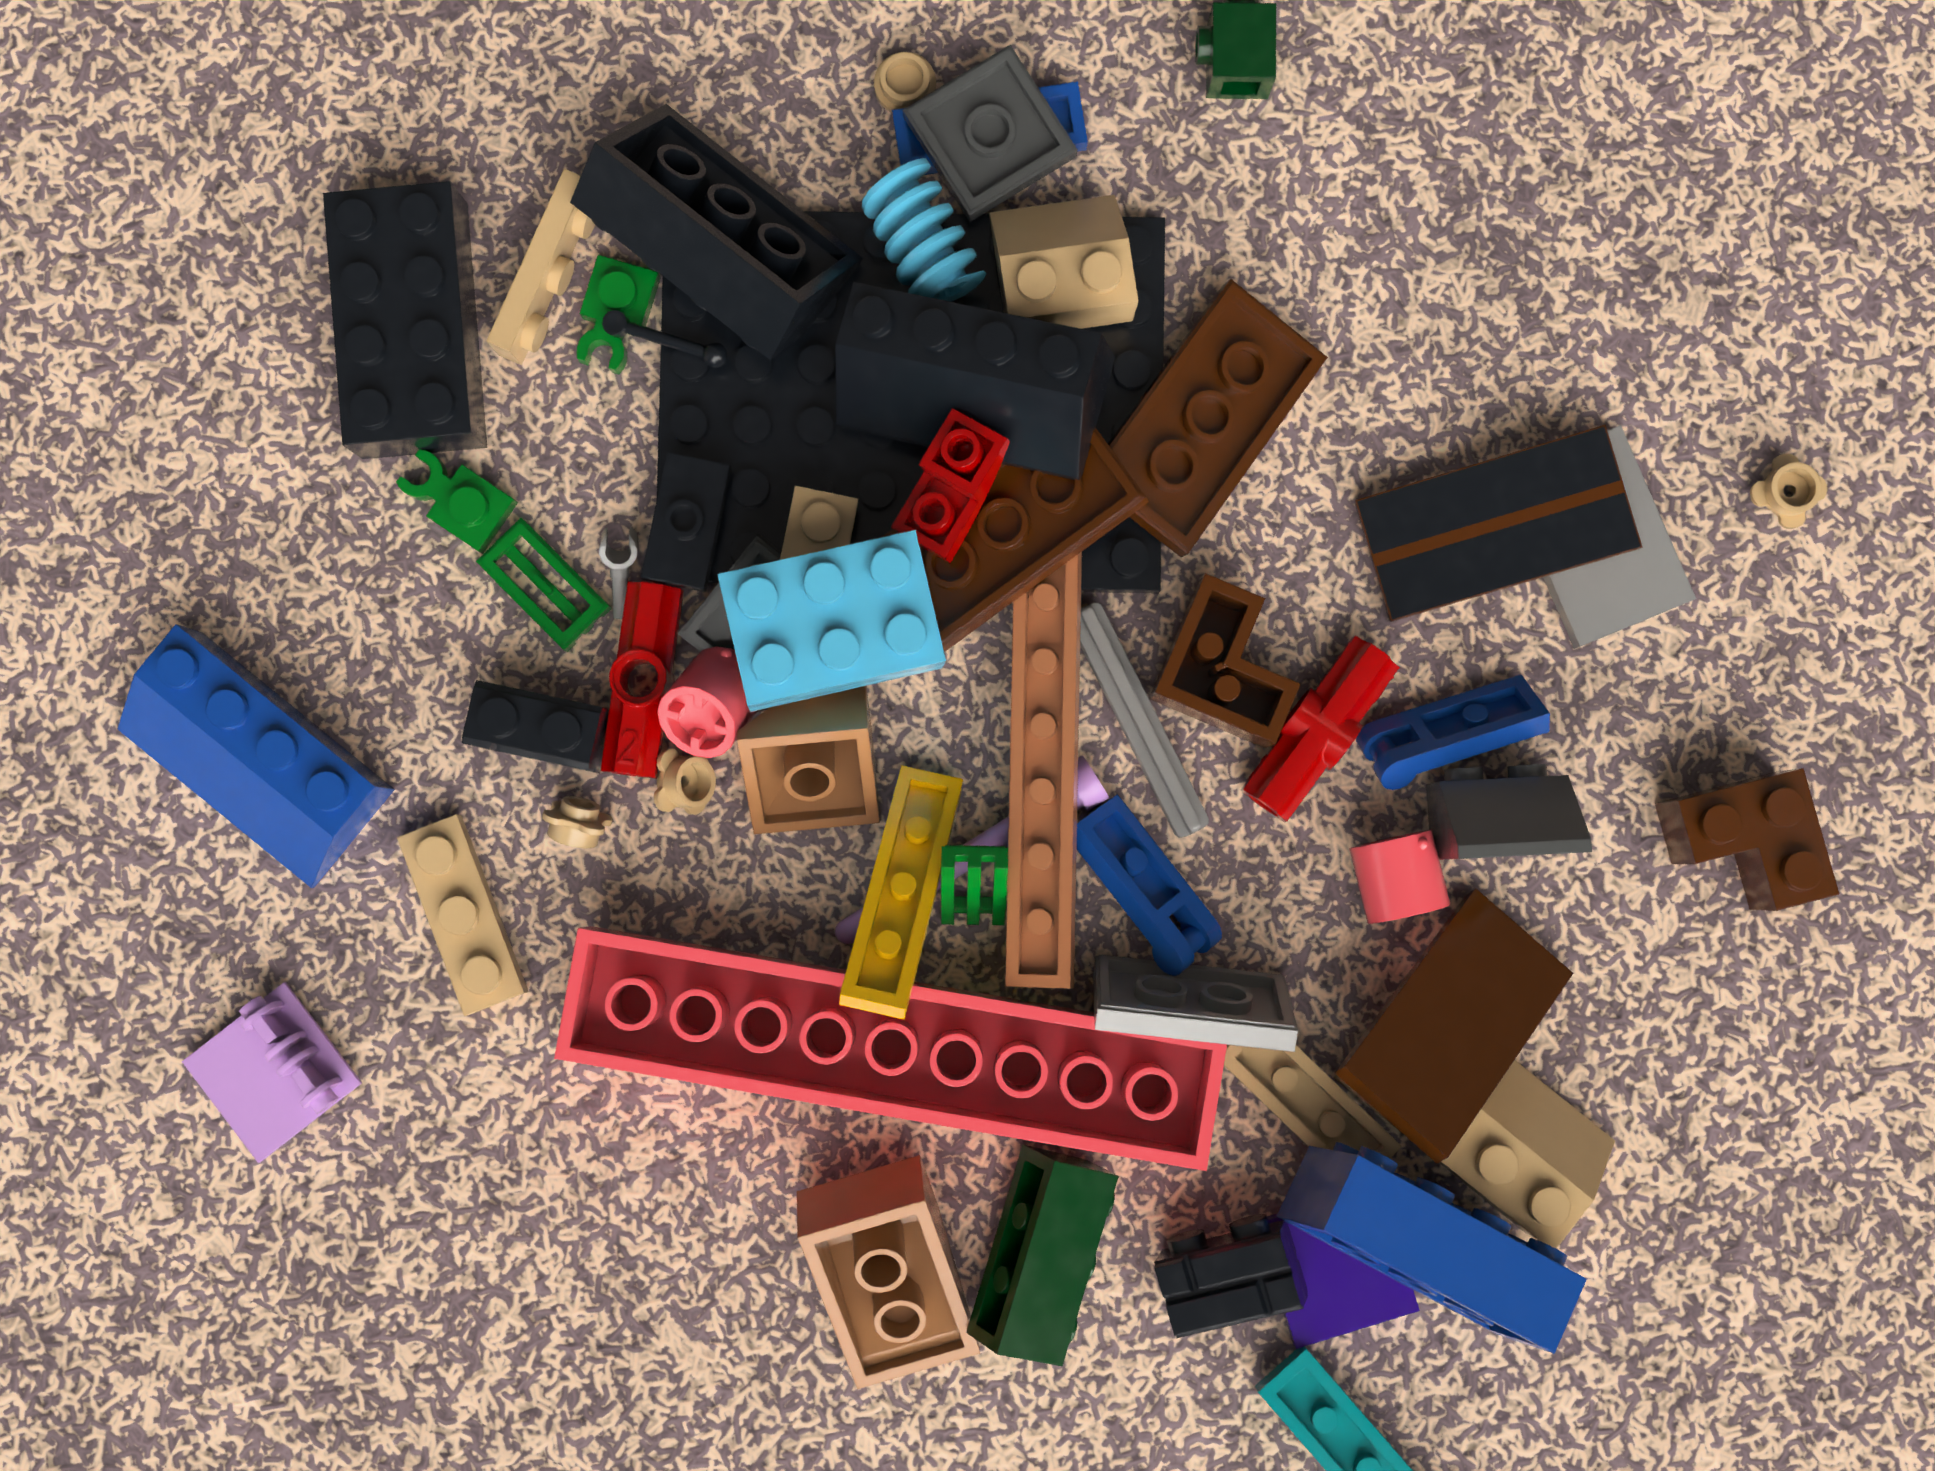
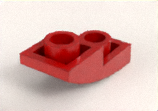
[891,408,1010,563]

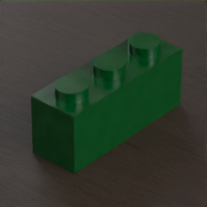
[966,1144,1119,1366]

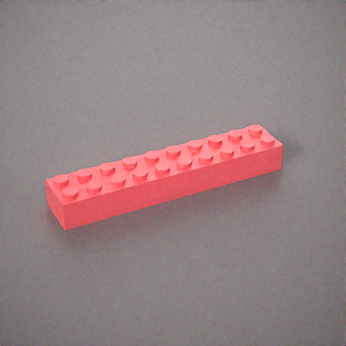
[554,926,1227,1171]

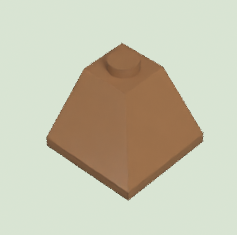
[737,686,880,834]

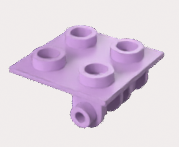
[182,982,362,1163]

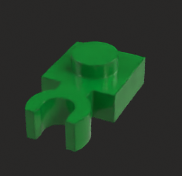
[576,255,661,375]
[396,449,518,554]

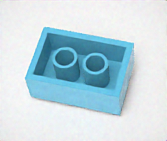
[717,530,946,712]

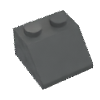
[1426,764,1592,860]

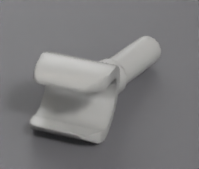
[599,527,639,619]

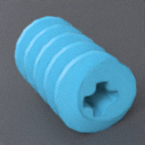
[861,158,987,302]

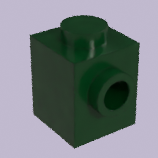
[1195,0,1276,99]

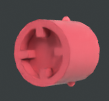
[658,647,758,758]
[1349,829,1450,924]

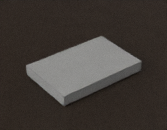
[1543,425,1696,649]
[1093,954,1298,1052]

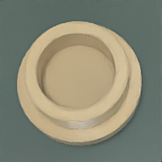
[874,52,936,113]

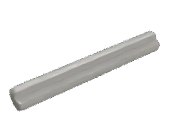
[1080,603,1209,838]

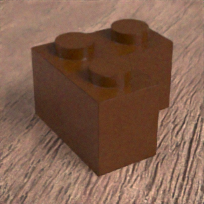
[1149,573,1301,748]
[1655,768,1839,911]

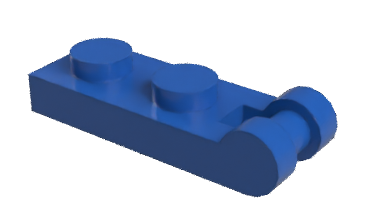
[1356,674,1550,790]
[1077,794,1222,976]

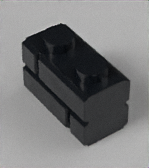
[462,680,609,774]
[1154,1214,1308,1338]

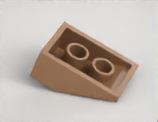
[797,1155,980,1389]

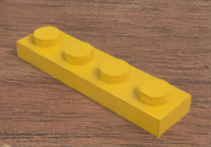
[839,765,963,1020]

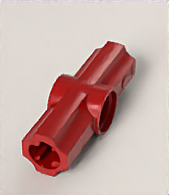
[600,581,684,779]
[1241,635,1400,822]

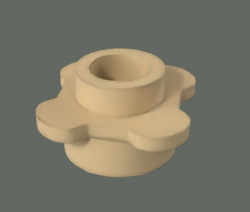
[1750,453,1827,529]
[654,749,716,815]
[542,796,613,849]

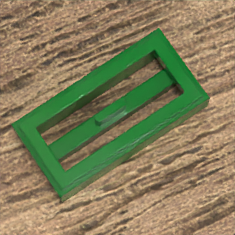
[476,518,612,652]
[941,845,1008,926]

